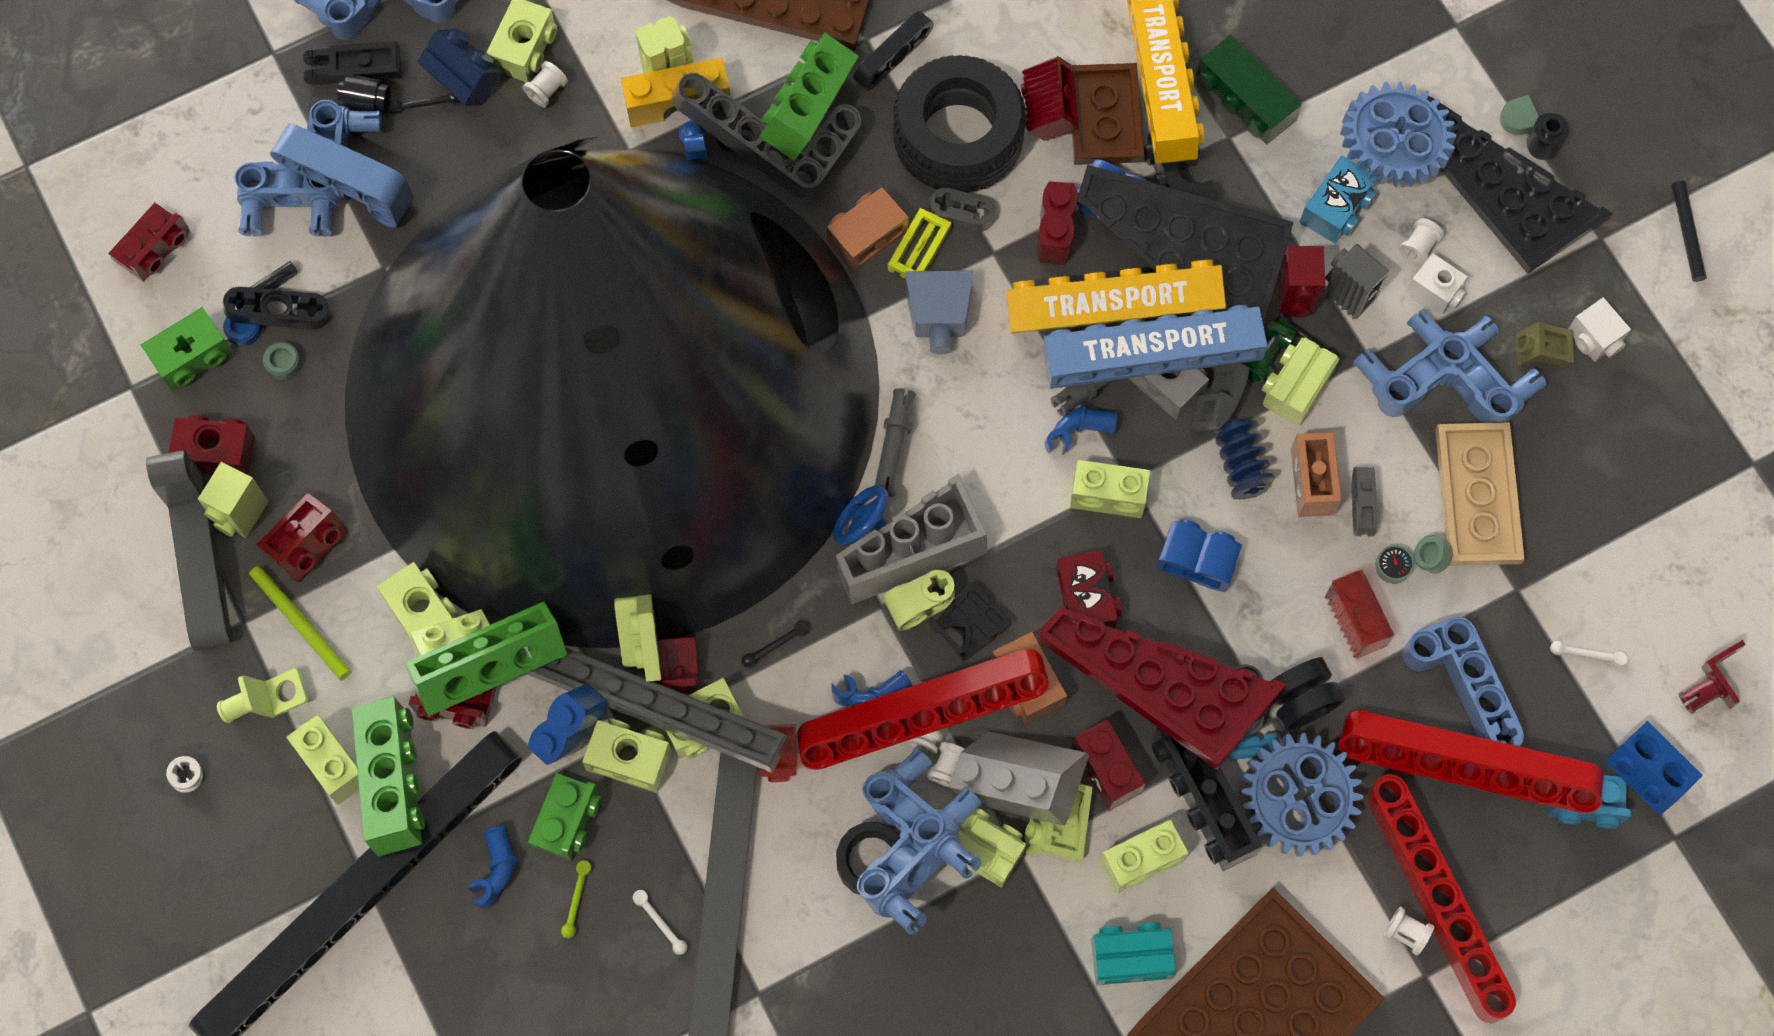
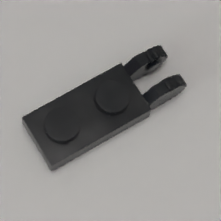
[303,41,401,85]

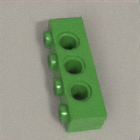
[759,33,859,161]
[404,602,567,717]
[352,696,425,856]

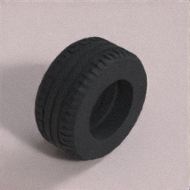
[893,55,1026,193]

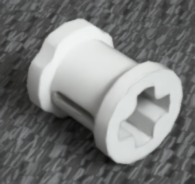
[522,61,568,108]
[1399,218,1444,265]
[927,742,965,789]
[1383,907,1434,956]

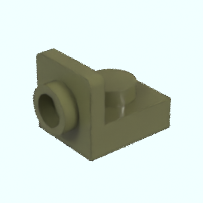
[1515,322,1574,368]

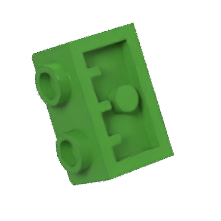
[528,773,602,861]

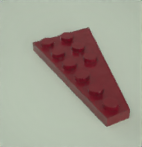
[1037,607,1287,770]

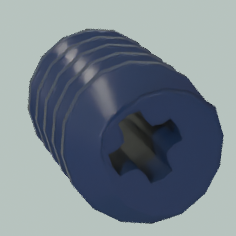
[1213,419,1275,500]

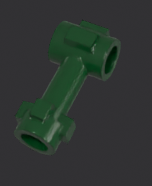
[1246,318,1298,383]

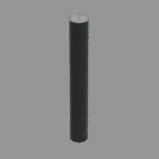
[1671,181,1707,282]

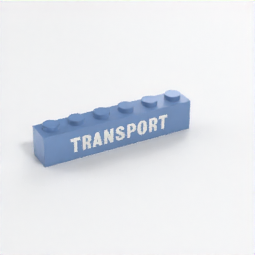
[1043,305,1267,389]

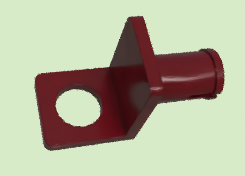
[1679,640,1746,714]

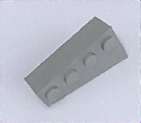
[836,473,987,605]

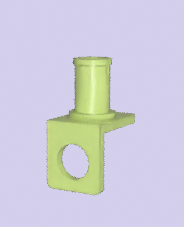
[217,668,308,723]

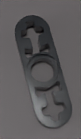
[853,11,934,91]
[223,286,329,330]

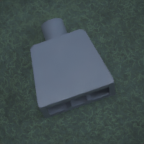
[905,271,973,354]

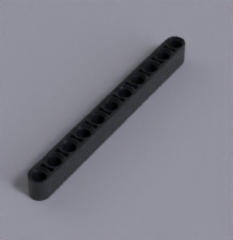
[188,731,523,1036]

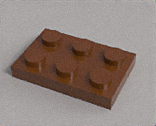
[1072,63,1144,165]

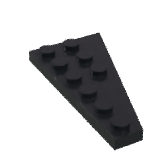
[1413,96,1613,274]

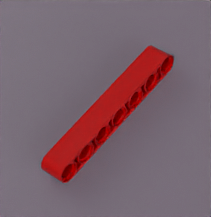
[797,649,1049,770]
[1339,711,1604,813]
[1367,774,1516,1024]

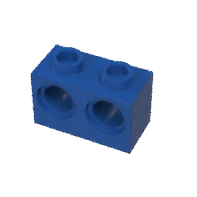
[1605,721,1703,816]

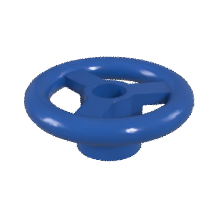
[833,485,889,546]

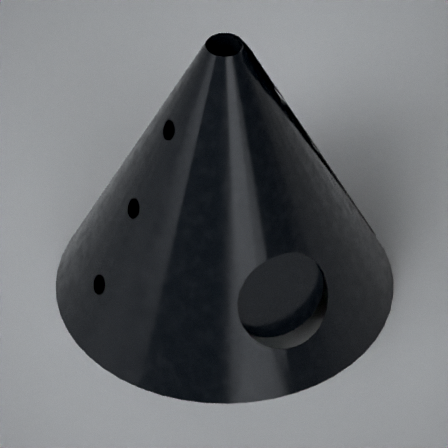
[345,137,880,648]

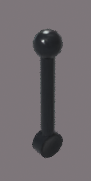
[388,92,459,114]
[1276,313,1340,358]
[741,621,809,668]

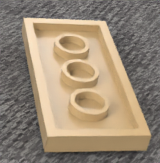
[1435,422,1525,566]

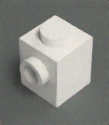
[1406,253,1468,316]
[1568,297,1631,362]

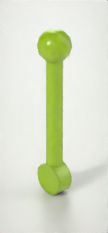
[561,860,592,939]

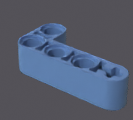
[270,123,414,228]
[1402,617,1524,747]

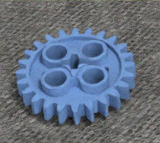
[1340,82,1456,188]
[1239,733,1363,857]

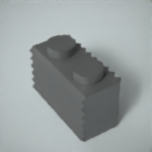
[1325,244,1390,319]

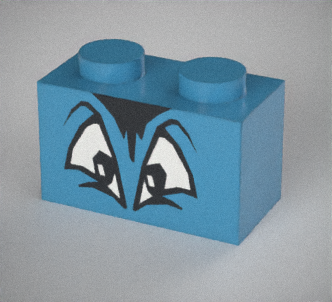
[1300,155,1377,244]

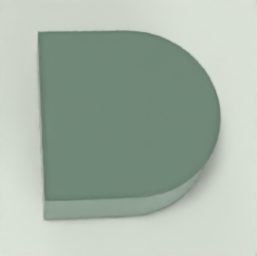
[1500,94,1539,135]

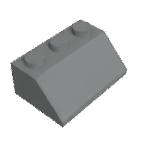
[949,731,1089,826]

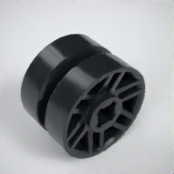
[1270,657,1346,731]

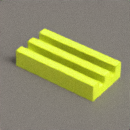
[888,208,951,278]

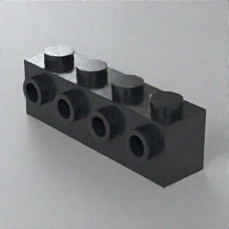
[1151,728,1262,872]

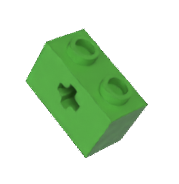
[140,307,233,390]

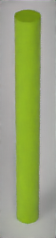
[249,565,352,681]

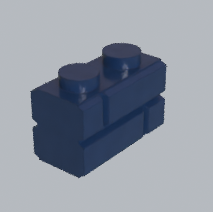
[418,28,501,106]

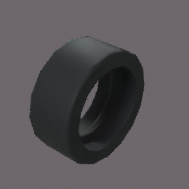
[836,822,900,895]

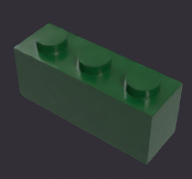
[1196,34,1302,145]

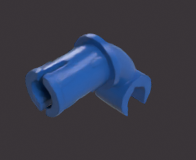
[679,121,707,161]
[1045,404,1117,455]
[831,670,913,706]
[468,825,519,909]

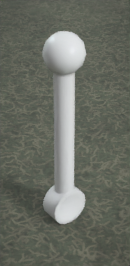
[1550,641,1628,667]
[633,890,688,955]

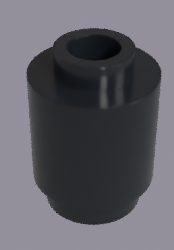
[337,75,391,112]
[1526,113,1569,160]

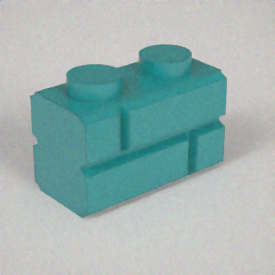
[1091,923,1176,986]

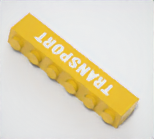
[1127,0,1204,164]
[1006,260,1226,334]

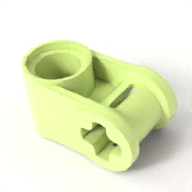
[883,570,955,631]

